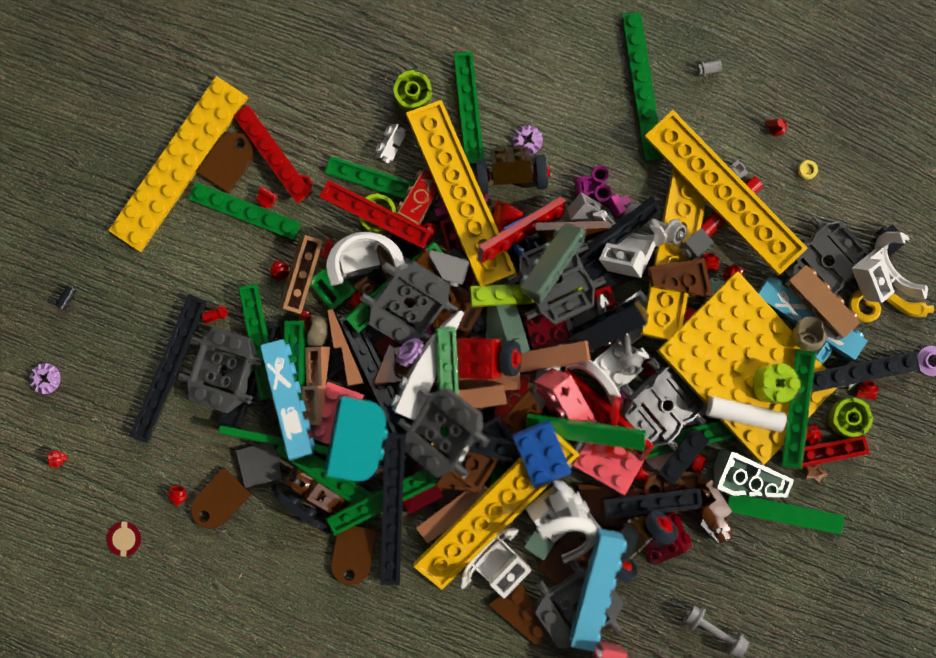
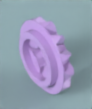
[512,125,543,155]
[396,338,424,366]
[29,363,61,394]

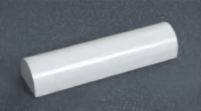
[705,396,786,432]

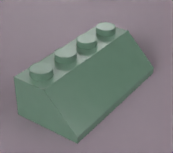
[520,223,585,305]

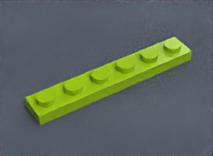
[469,282,583,307]

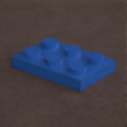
[513,419,572,488]

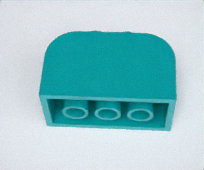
[324,396,388,481]

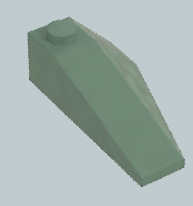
[486,278,530,353]
[713,449,794,498]

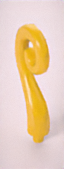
[848,289,934,322]

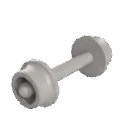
[625,203,687,244]
[617,334,643,376]
[683,605,749,658]

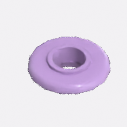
[917,346,936,376]

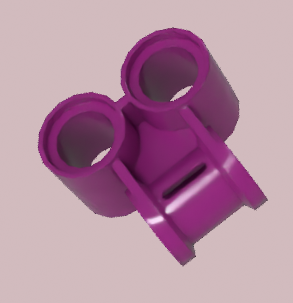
[572,165,612,204]

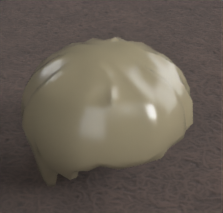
[307,314,331,347]
[792,317,827,352]

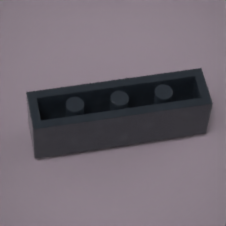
[568,296,649,354]

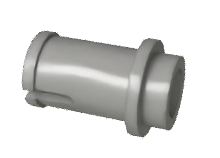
[696,60,722,77]

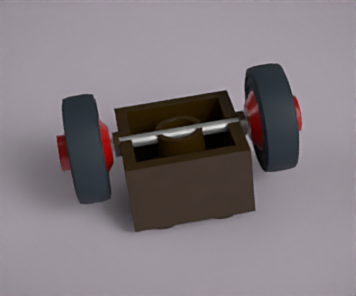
[473,145,550,194]
[615,511,678,582]

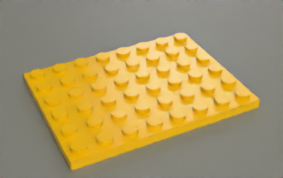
[657,271,837,465]

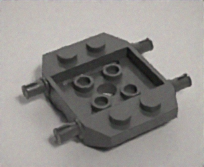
[783,216,869,296]
[508,240,606,325]
[360,261,458,345]
[178,327,265,413]
[620,357,706,452]
[398,387,489,478]
[534,559,624,656]

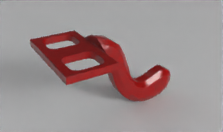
[591,395,629,460]

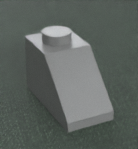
[567,193,614,222]
[429,250,470,287]

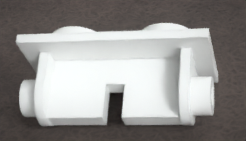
[375,124,406,164]

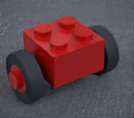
[456,337,522,380]

